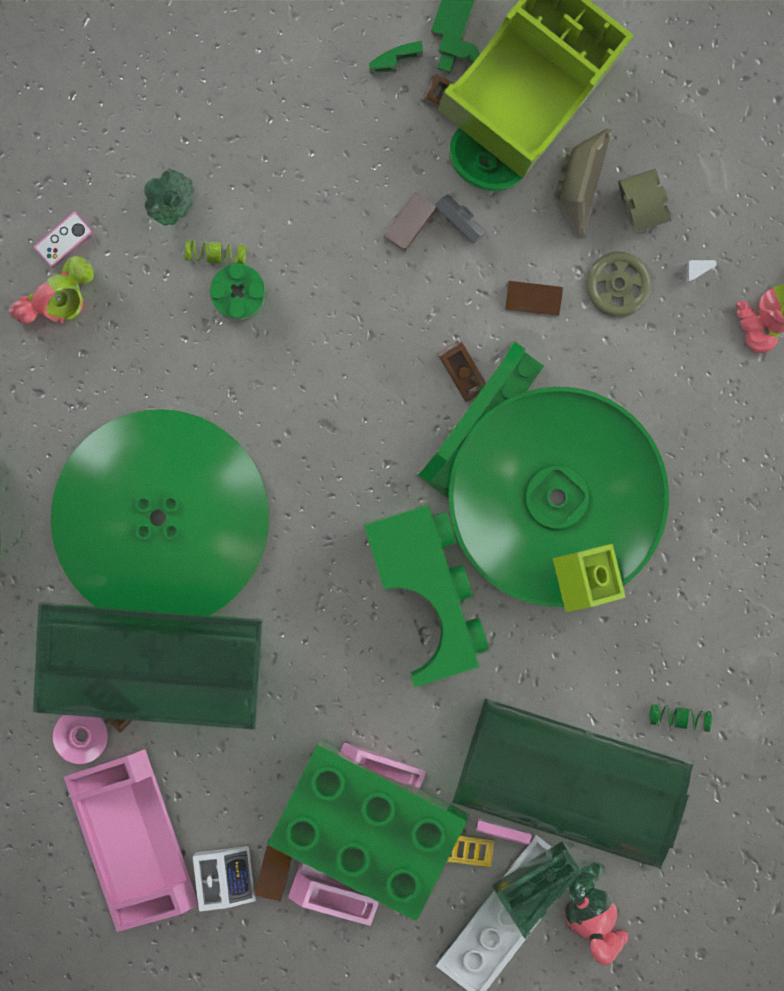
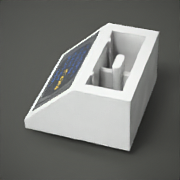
[193,846,256,911]

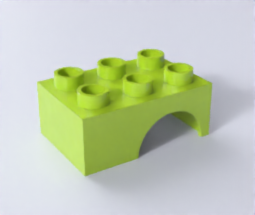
[438,0,634,178]

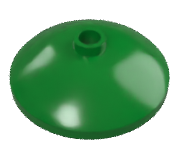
[449,128,523,191]

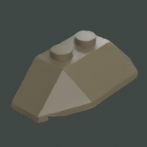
[555,129,612,239]

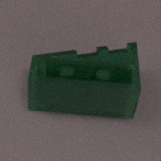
[492,841,581,939]

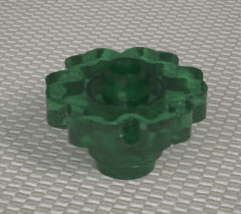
[144,170,195,226]

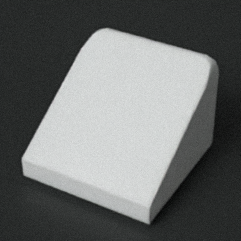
[686,260,716,284]

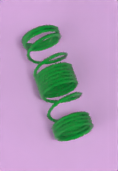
[649,704,712,732]

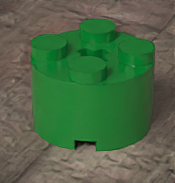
[210,263,266,321]

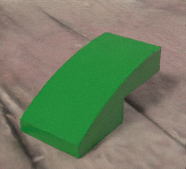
[369,41,423,74]

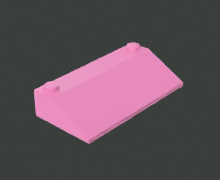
[288,742,427,926]
[64,749,198,932]

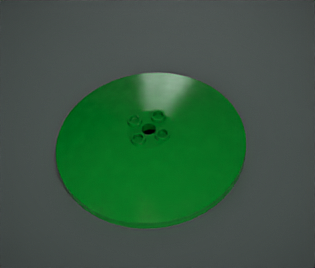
[448,387,669,607]
[51,409,269,628]

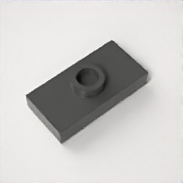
[435,194,486,243]

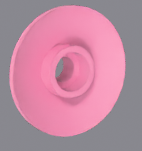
[53,709,108,764]

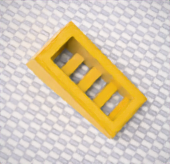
[447,834,495,867]

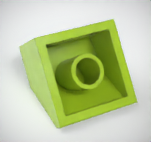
[553,544,626,612]

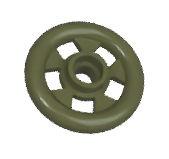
[586,252,652,317]

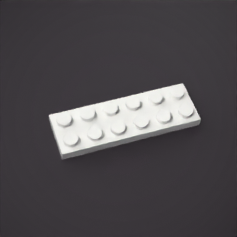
[436,834,580,991]

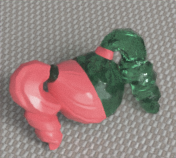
[565,863,628,965]

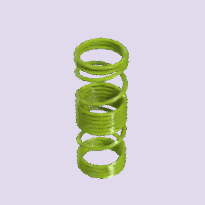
[185,239,246,265]

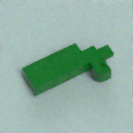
[431,0,480,73]

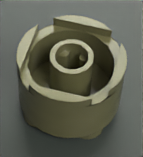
[618,169,671,232]

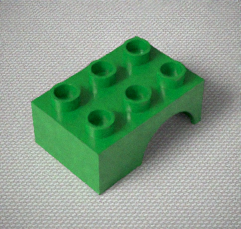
[364,504,490,688]
[267,740,470,922]

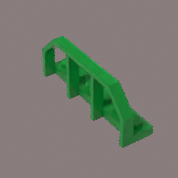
[415,341,544,499]

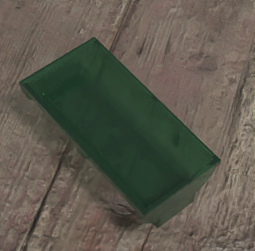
[33,602,263,730]
[452,698,694,869]

